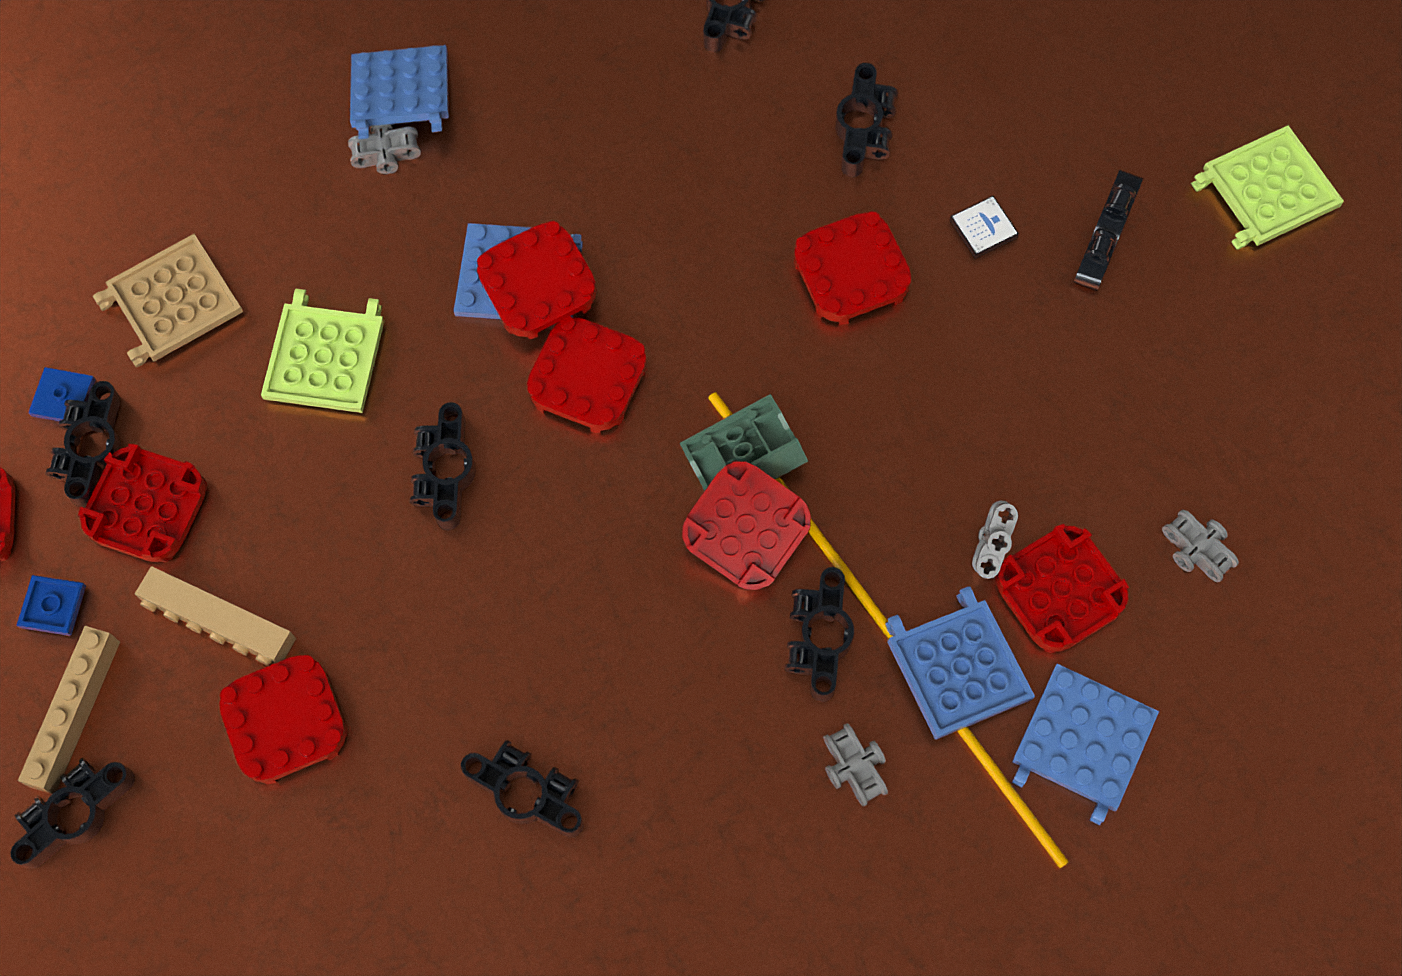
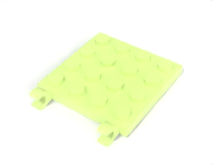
[1191,125,1344,250]
[261,289,384,413]

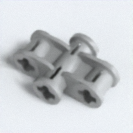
[348,124,421,174]
[972,500,1018,579]
[1162,510,1239,582]
[823,723,888,807]

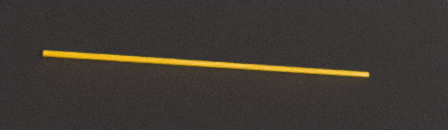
[708,392,1069,868]

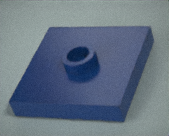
[28,367,96,421]
[17,575,86,636]

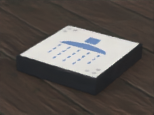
[950,196,1019,259]

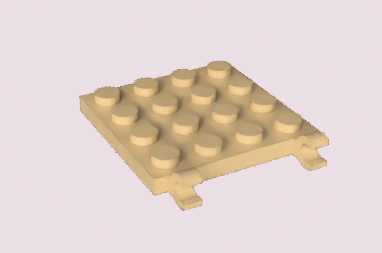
[93,234,243,367]

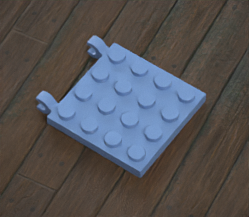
[350,45,449,139]
[454,223,583,319]
[885,586,1035,740]
[1012,664,1159,825]

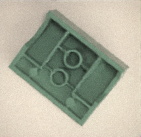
[680,394,808,491]

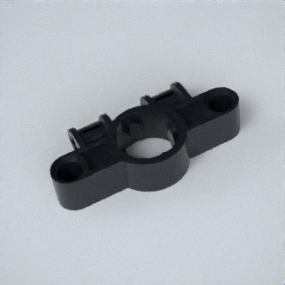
[703,0,763,52]
[835,63,898,177]
[1074,170,1143,291]
[45,381,121,507]
[409,402,476,530]
[785,567,854,702]
[461,740,584,838]
[10,758,135,869]

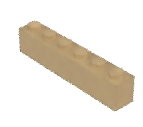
[135,566,296,666]
[18,626,120,794]

